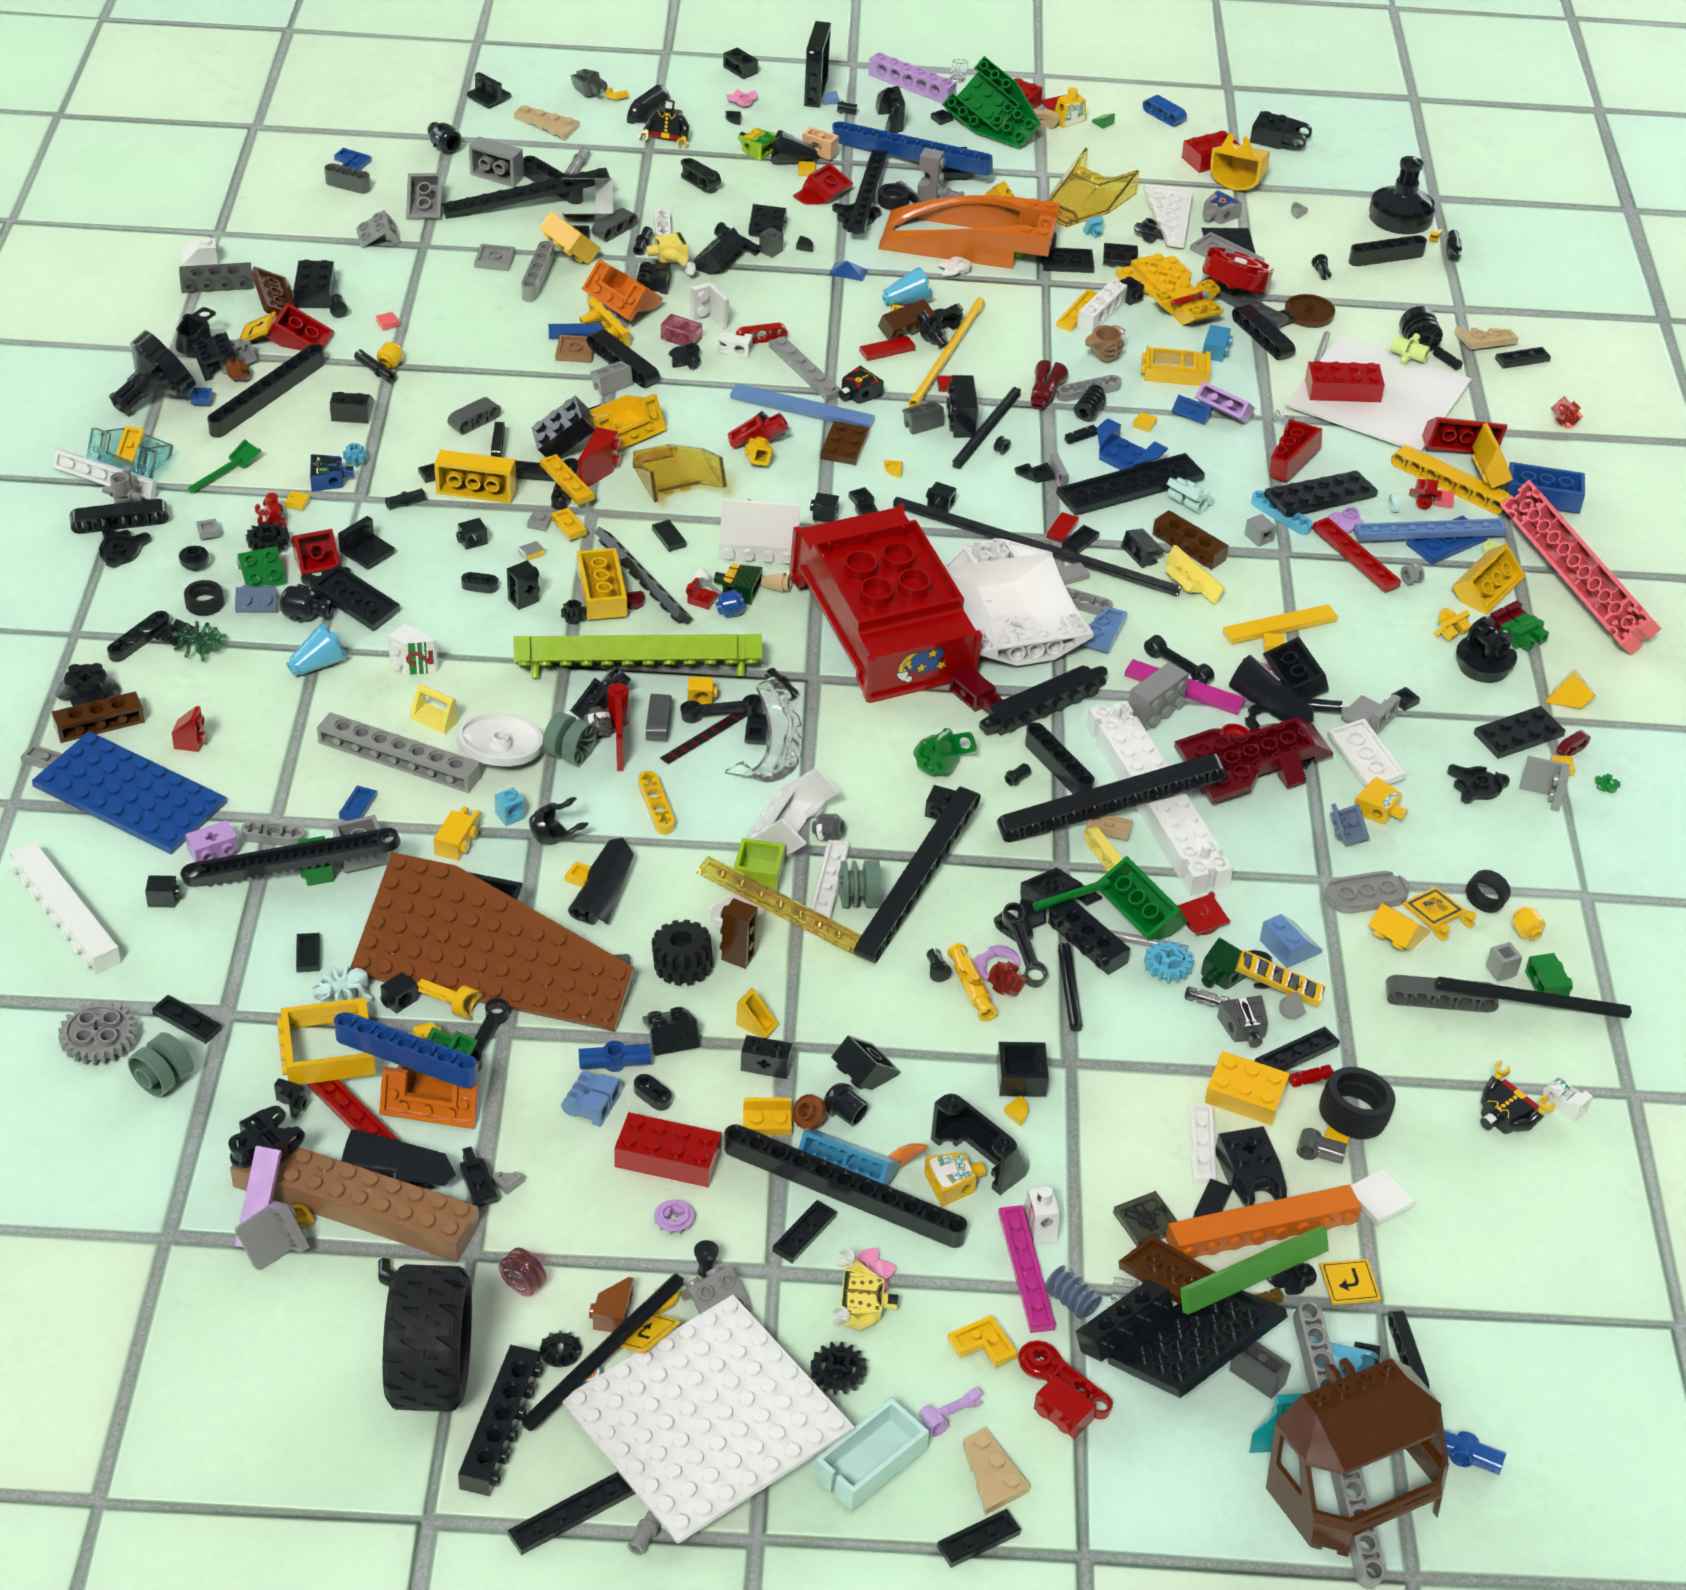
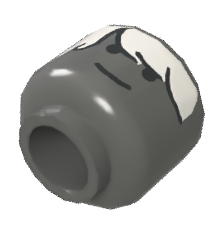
[584,706,613,739]
[812,814,845,842]

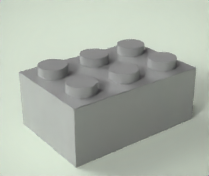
[469,136,524,187]
[1128,662,1189,731]

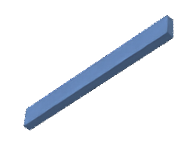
[730,383,875,428]
[1354,518,1507,541]

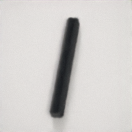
[1058,943,1083,1032]

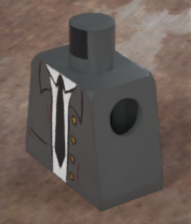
[1217,995,1268,1048]

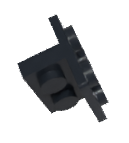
[467,72,511,107]

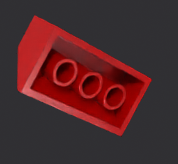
[1422,417,1508,454]

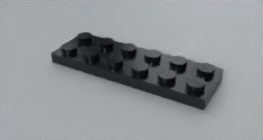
[1264,471,1378,516]

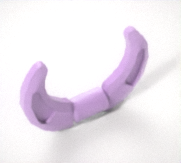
[974,945,1021,982]

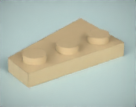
[1455,327,1519,350]

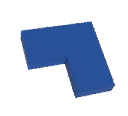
[334,148,372,170]

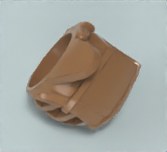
[1085,325,1125,362]

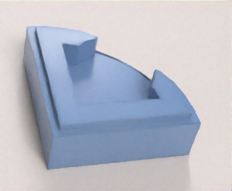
[823,91,839,105]

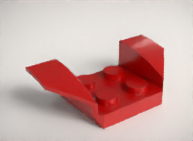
[793,162,853,205]

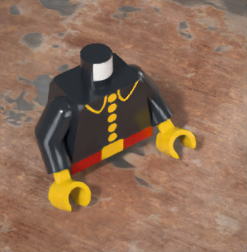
[639,99,690,148]
[1480,1060,1555,1134]

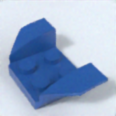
[1097,418,1168,470]

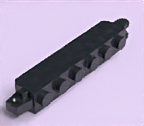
[979,665,1108,736]

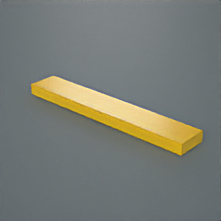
[1222,604,1338,644]

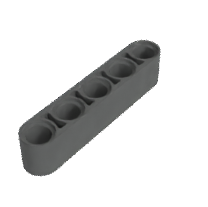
[1386,975,1499,1013]

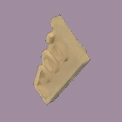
[514,105,580,141]

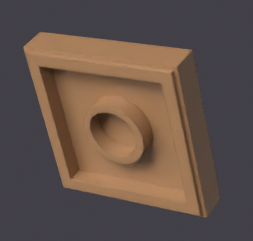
[555,335,594,363]

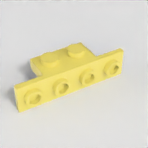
[1165,545,1225,604]

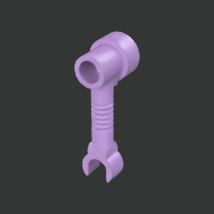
[919,1387,984,1437]

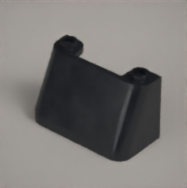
[931,1093,1029,1195]

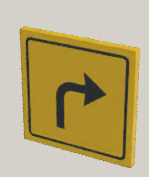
[239,311,276,340]
[1319,1259,1381,1306]
[620,1314,680,1354]

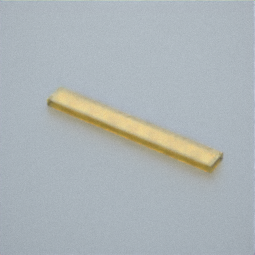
[697,856,861,954]

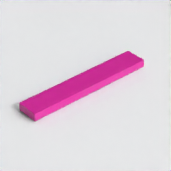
[1124,659,1246,715]
[998,1205,1056,1333]

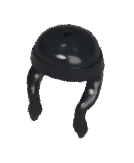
[529,797,589,844]

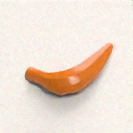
[888,1143,928,1168]

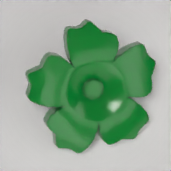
[1595,773,1621,793]

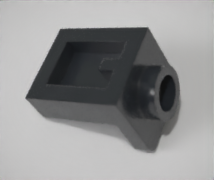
[274,1078,308,1118]

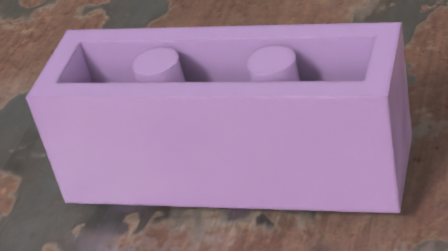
[1195,381,1255,424]

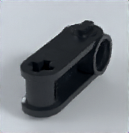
[681,158,721,193]

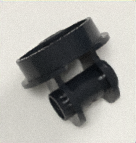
[1456,616,1517,683]

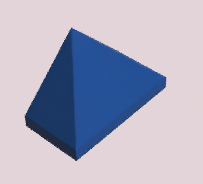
[830,261,868,281]

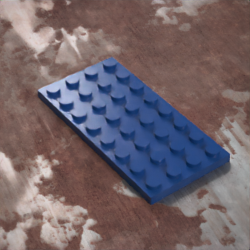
[32,731,227,855]

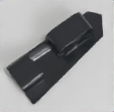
[341,1129,457,1189]

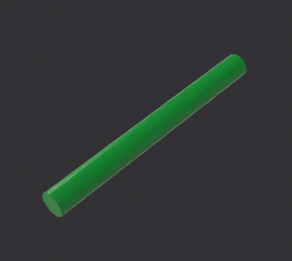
[1033,878,1110,911]

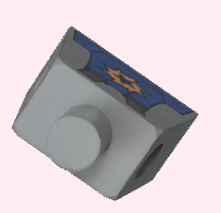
[1203,190,1242,224]

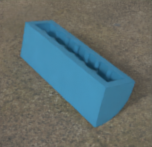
[798,1129,900,1185]

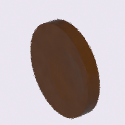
[1284,294,1335,328]

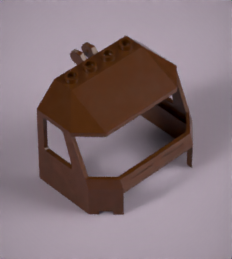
[1266,1357,1449,1557]

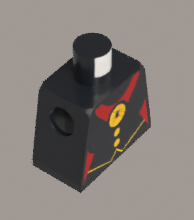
[838,365,884,404]

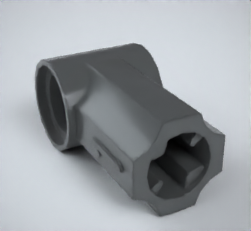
[1296,1128,1347,1164]

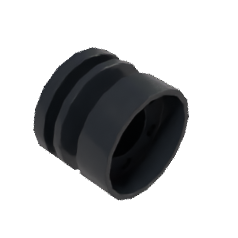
[1399,306,1443,352]

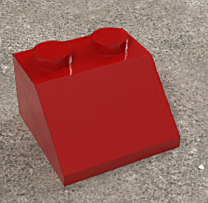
[291,529,340,575]

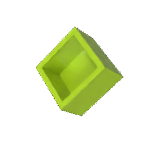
[733,838,785,894]

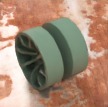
[542,712,596,766]
[128,1032,194,1097]

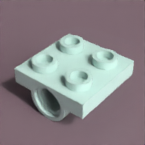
[1167,477,1215,514]

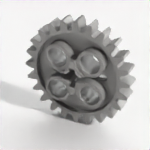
[58,1000,138,1065]

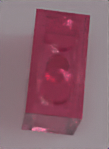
[661,314,702,346]

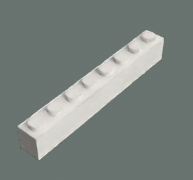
[9,841,121,974]

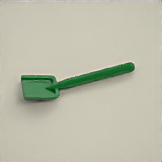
[188,439,261,493]

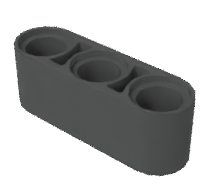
[324,163,371,194]
[592,208,638,242]
[447,397,501,435]
[646,694,672,741]

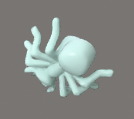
[311,965,372,1002]

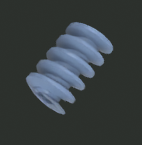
[1046,1265,1102,1319]

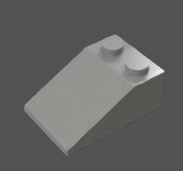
[406,173,444,219]

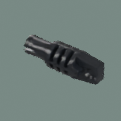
[1446,229,1462,261]

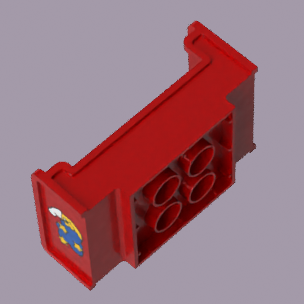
[789,504,983,703]

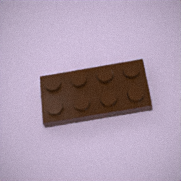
[251,266,296,315]
[1119,1235,1215,1313]

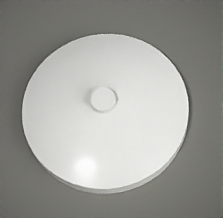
[457,712,543,766]

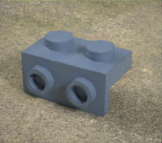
[235,585,279,613]
[1330,803,1370,847]

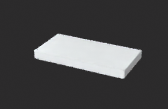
[1327,718,1406,787]

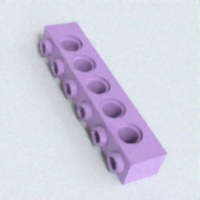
[868,52,957,104]

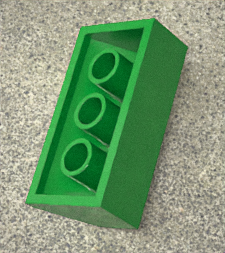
[1098,856,1188,941]

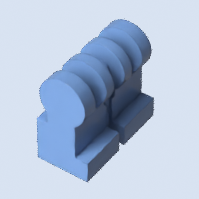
[561,1071,621,1127]

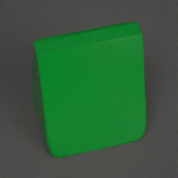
[1092,113,1115,128]

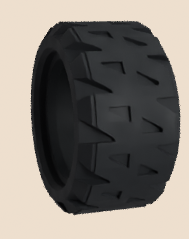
[382,1264,472,1412]

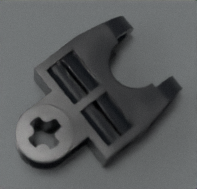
[228,1106,305,1168]

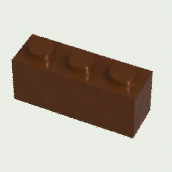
[878,299,935,340]
[720,898,758,969]

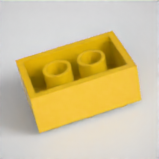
[539,211,601,265]
[1205,1051,1290,1126]

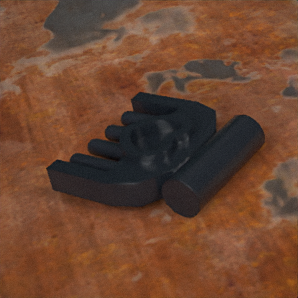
[154,619,197,650]

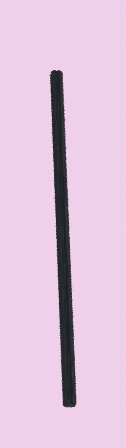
[893,497,1181,596]

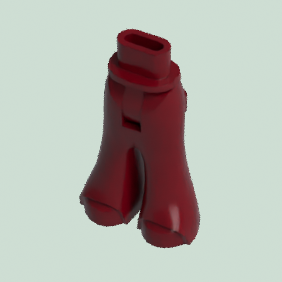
[1031,360,1069,409]

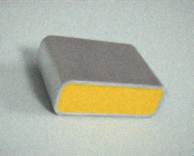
[518,541,545,561]

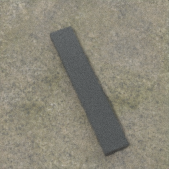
[1200,276,1289,328]

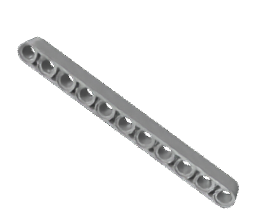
[1293,1299,1387,1589]

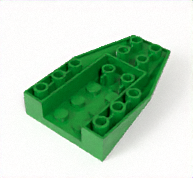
[942,56,1042,149]

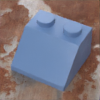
[1259,914,1322,968]

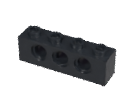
[1048,899,1130,975]
[1075,1280,1174,1362]

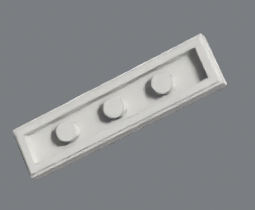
[1189,1104,1217,1184]

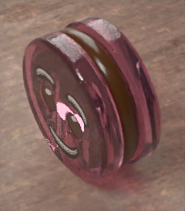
[498,1247,547,1297]

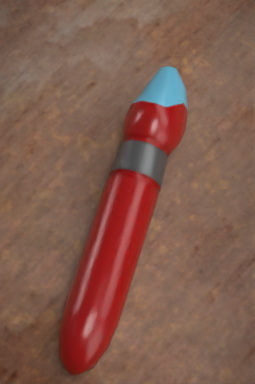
[1171,291,1208,306]

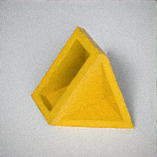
[1544,669,1596,710]
[736,988,779,1038]

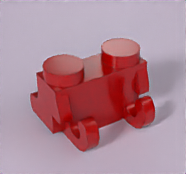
[254,493,286,527]

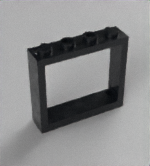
[804,21,831,108]

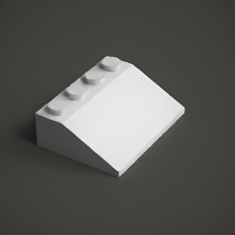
[719,498,801,564]

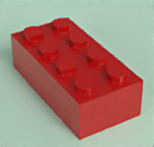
[1305,361,1385,402]
[614,1112,722,1188]

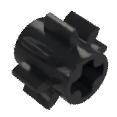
[561,599,586,625]

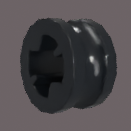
[993,436,1011,455]

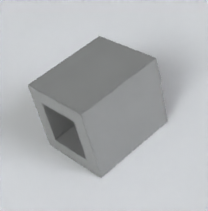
[1244,514,1276,547]
[1486,942,1523,981]

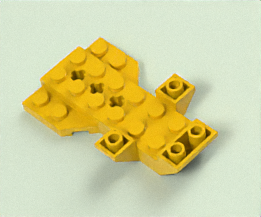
[1115,253,1224,326]

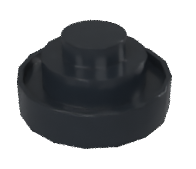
[179,546,209,570]

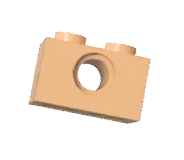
[802,127,839,160]

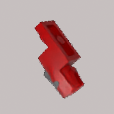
[727,413,789,449]

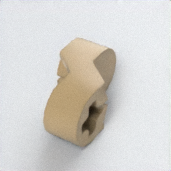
[1033,108,1060,128]

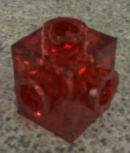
[1551,396,1583,429]
[987,961,1028,997]

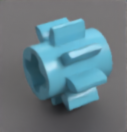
[343,443,367,467]

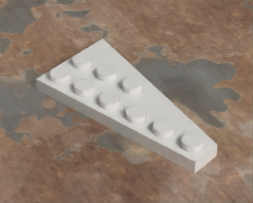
[1143,184,1193,248]

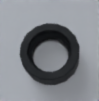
[878,183,910,210]
[184,580,224,616]
[1465,869,1511,913]

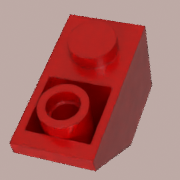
[172,706,207,752]

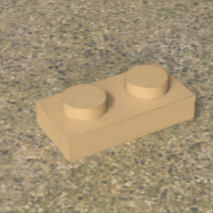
[1086,814,1133,841]

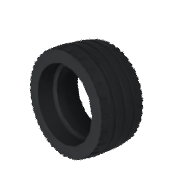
[1319,1067,1396,1139]

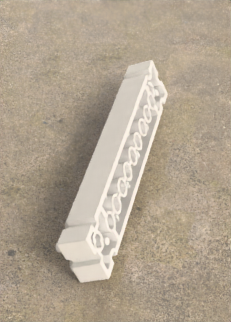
[1086,701,1233,896]

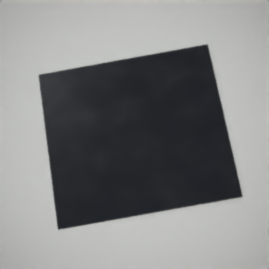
[1201,227,1256,254]

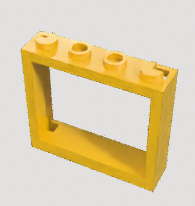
[277,998,376,1085]

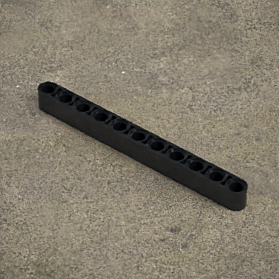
[997,754,1227,843]
[854,786,981,964]
[724,1124,968,1248]

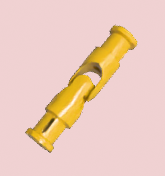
[947,943,998,1022]

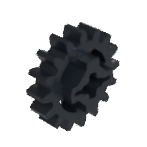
[246,521,290,551]
[810,1341,867,1395]

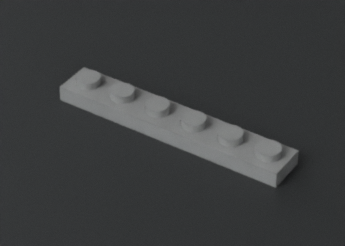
[769,336,841,402]

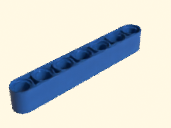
[334,1012,478,1088]

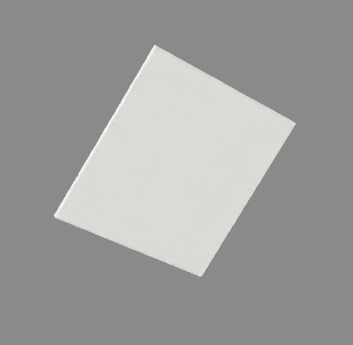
[1285,335,1472,452]
[562,1295,855,1544]

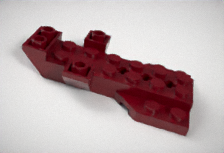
[1174,717,1333,804]

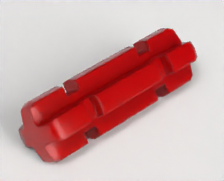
[1289,1065,1334,1087]

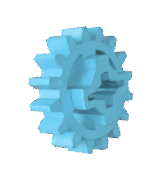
[1144,940,1194,983]

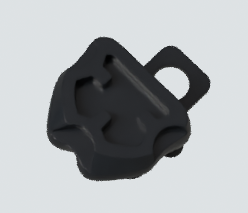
[175,307,216,357]

